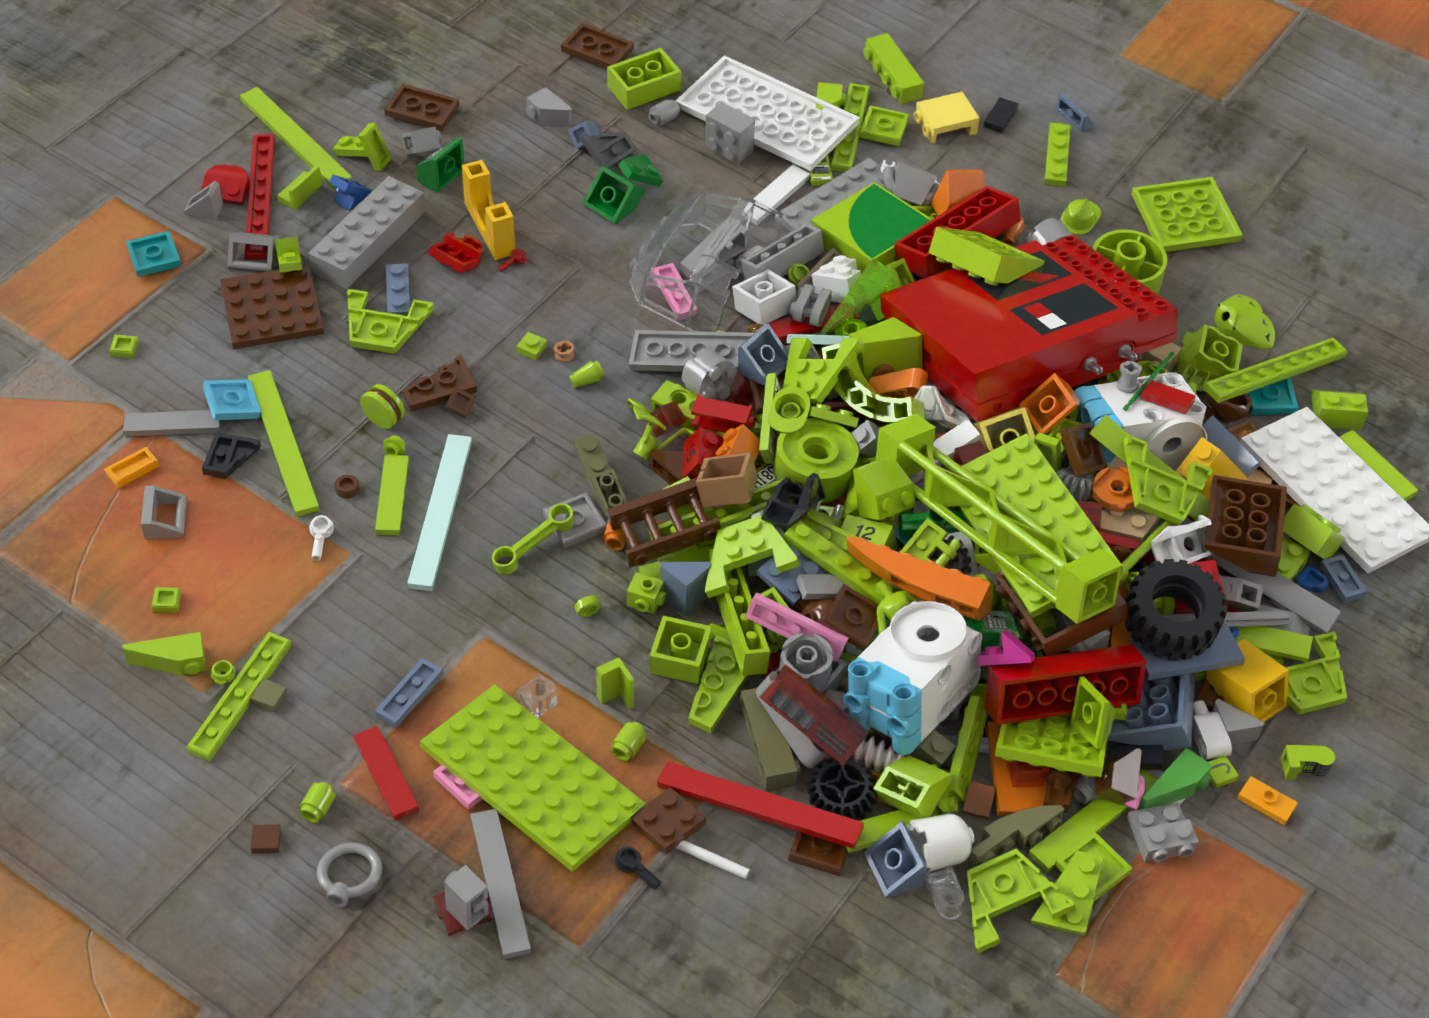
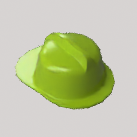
[1060,198,1101,235]
[768,387,810,433]

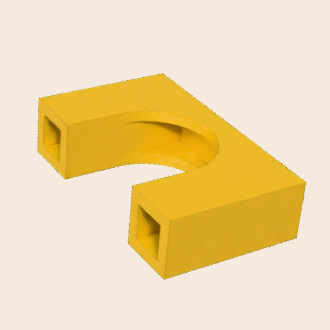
[462,160,515,260]

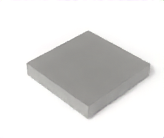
[543,493,607,548]

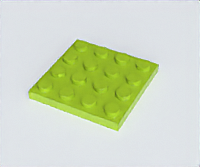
[1131,177,1243,252]
[995,715,1107,777]

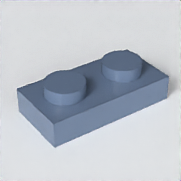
[1319,554,1367,603]

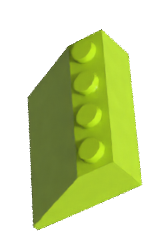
[928,227,1044,286]

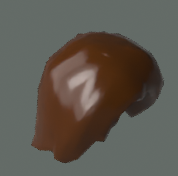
[1205,392,1252,422]

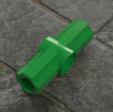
[898,509,971,535]

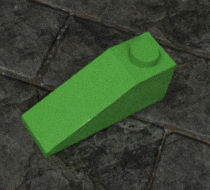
[1138,748,1213,810]

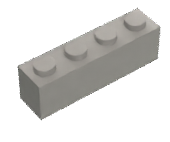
[741,223,824,281]

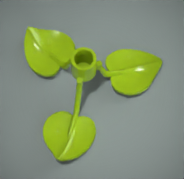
[626,398,695,462]

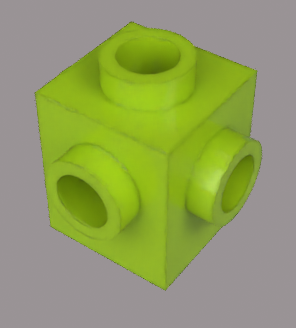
[627,572,666,614]

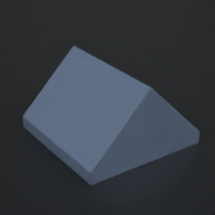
[738,323,789,386]
[660,562,711,616]
[863,821,927,898]

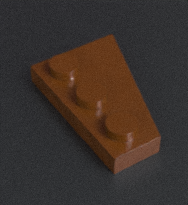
[403,354,477,412]

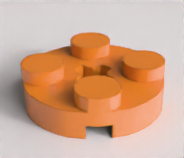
[1092,467,1135,513]

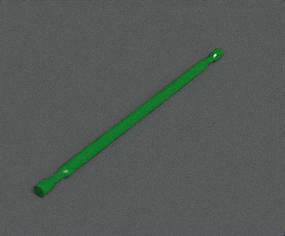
[1123,352,1175,411]

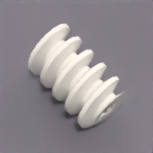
[852,732,910,773]

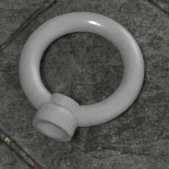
[317,843,382,908]

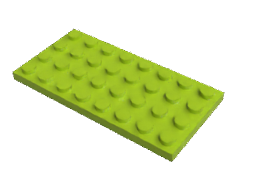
[950,433,1124,618]
[420,684,646,872]

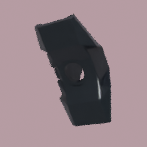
[761,473,826,529]

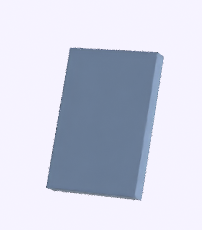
[1202,416,1262,478]

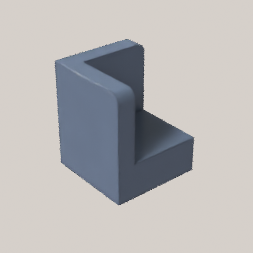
[568,121,601,149]

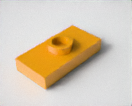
[1237,776,1298,825]

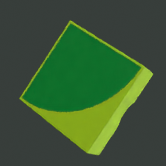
[811,182,932,276]

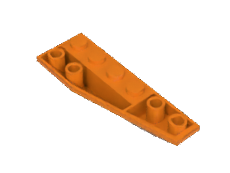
[846,535,992,621]

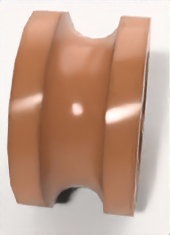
[554,341,575,362]

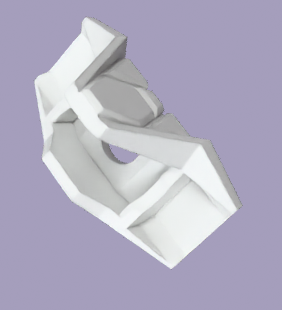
[914,385,971,429]
[1151,515,1215,564]

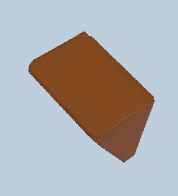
[962,781,996,819]

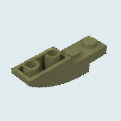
[573,433,628,518]
[968,805,1064,868]

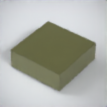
[251,679,287,712]

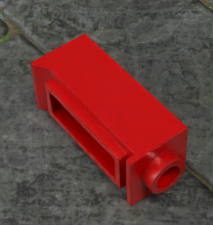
[691,394,756,433]

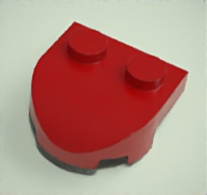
[201,164,250,205]
[428,233,484,273]

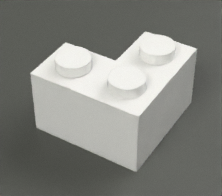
[811,256,864,304]

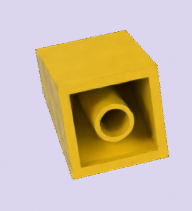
[1175,437,1248,500]
[1207,639,1289,722]

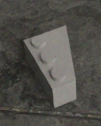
[680,216,748,292]

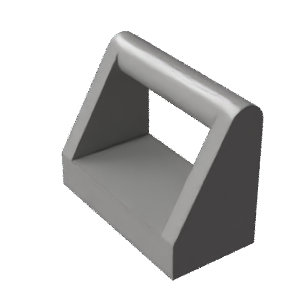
[228,232,279,272]
[141,486,187,539]

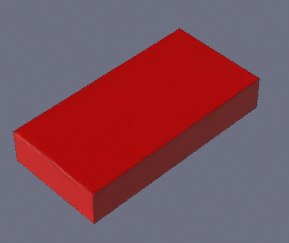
[1141,380,1196,414]

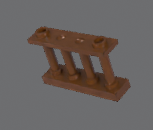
[607,477,721,568]

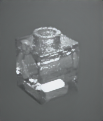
[516,674,558,718]

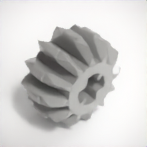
[1057,468,1094,502]

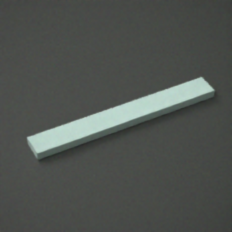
[407,434,472,591]

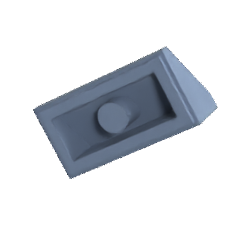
[1056,92,1093,132]

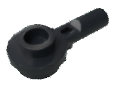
[614,846,662,890]

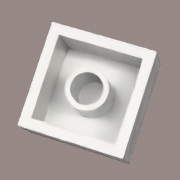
[732,269,797,326]

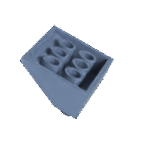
[1107,673,1195,751]

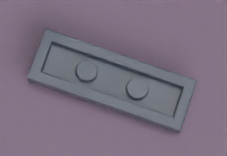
[386,263,410,316]
[375,658,443,728]

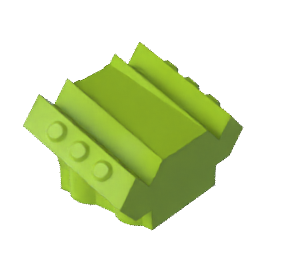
[1175,324,1243,392]

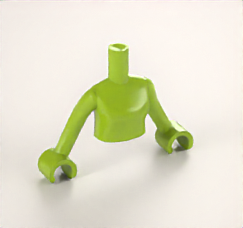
[876,580,921,634]

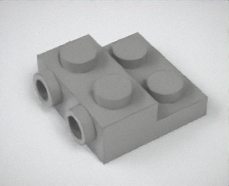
[1127,803,1199,863]

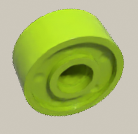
[1093,230,1167,295]
[773,418,859,503]

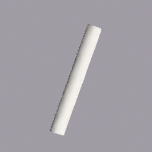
[676,840,750,879]

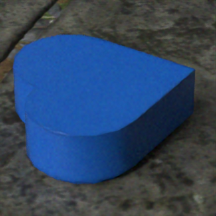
[1295,565,1329,593]

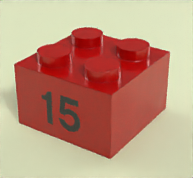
[682,427,724,480]

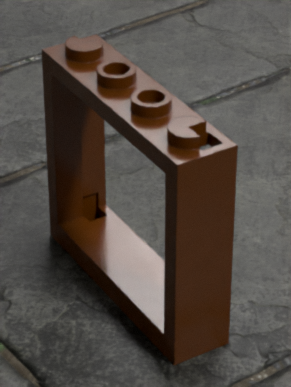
[994,571,1129,657]

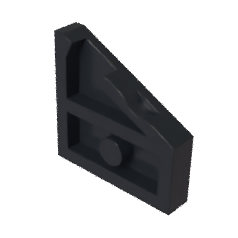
[202,433,261,478]

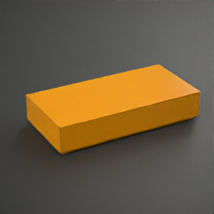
[104,447,160,489]

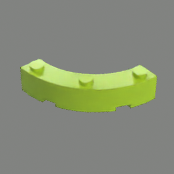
[822,343,925,424]

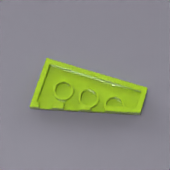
[688,634,750,733]

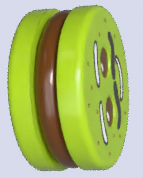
[360,384,405,429]

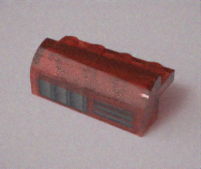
[759,664,868,766]

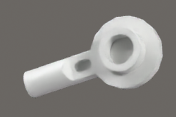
[309,515,334,561]

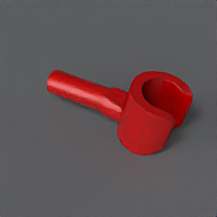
[498,249,528,272]

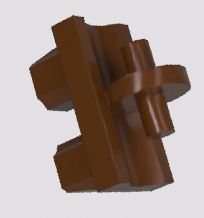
[1043,767,1078,813]

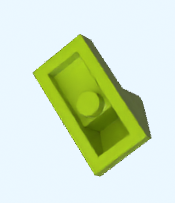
[275,237,302,273]

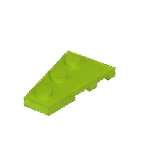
[1031,851,1104,936]

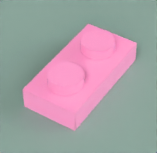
[433,765,482,810]

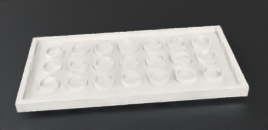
[675,56,859,171]
[1240,407,1429,574]

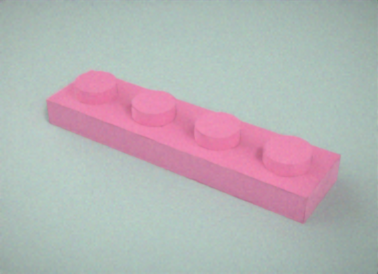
[745,592,848,662]

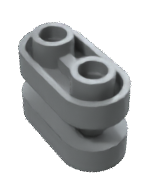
[790,284,832,327]

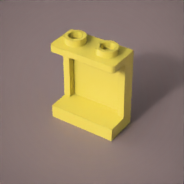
[914,92,980,144]

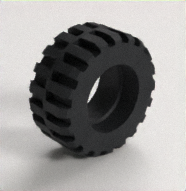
[1124,559,1227,661]

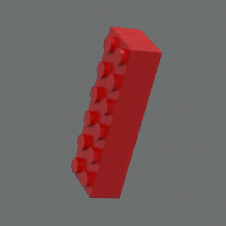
[894,186,1021,278]
[984,644,1146,725]

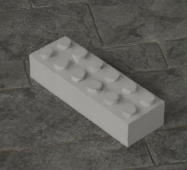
[308,176,425,289]

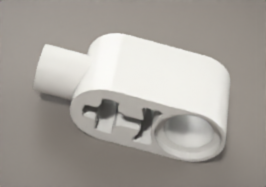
[1192,701,1232,760]

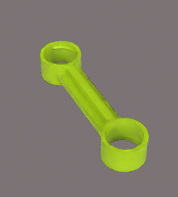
[492,503,575,575]

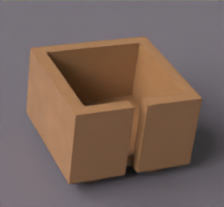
[696,452,758,508]

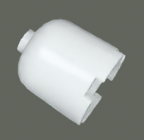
[907,814,974,873]

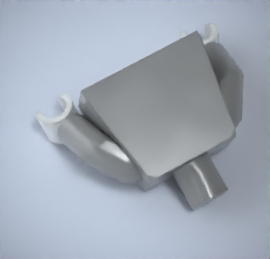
[881,160,940,206]

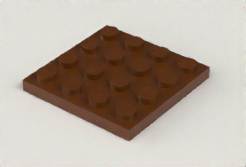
[220,265,324,349]

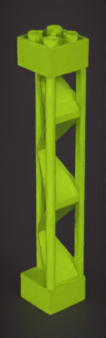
[876,413,1123,624]

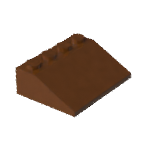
[1204,475,1287,577]

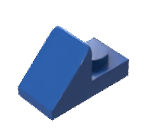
[329,175,372,210]

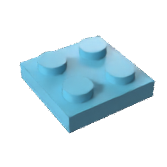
[203,379,261,420]

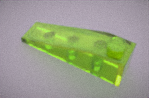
[821,258,896,335]

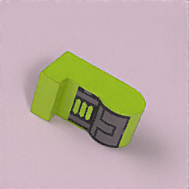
[1281,745,1335,780]

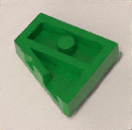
[619,154,664,187]

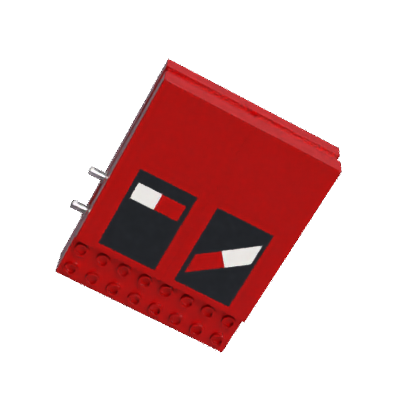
[880,235,1177,422]

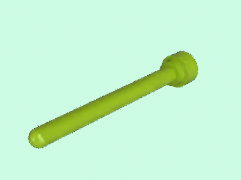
[1119,520,1176,586]

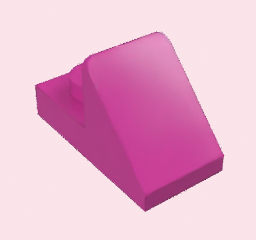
[978,630,1035,666]

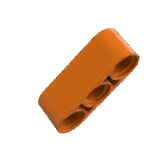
[868,368,928,398]

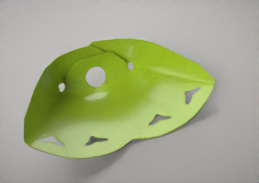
[1214,294,1275,349]

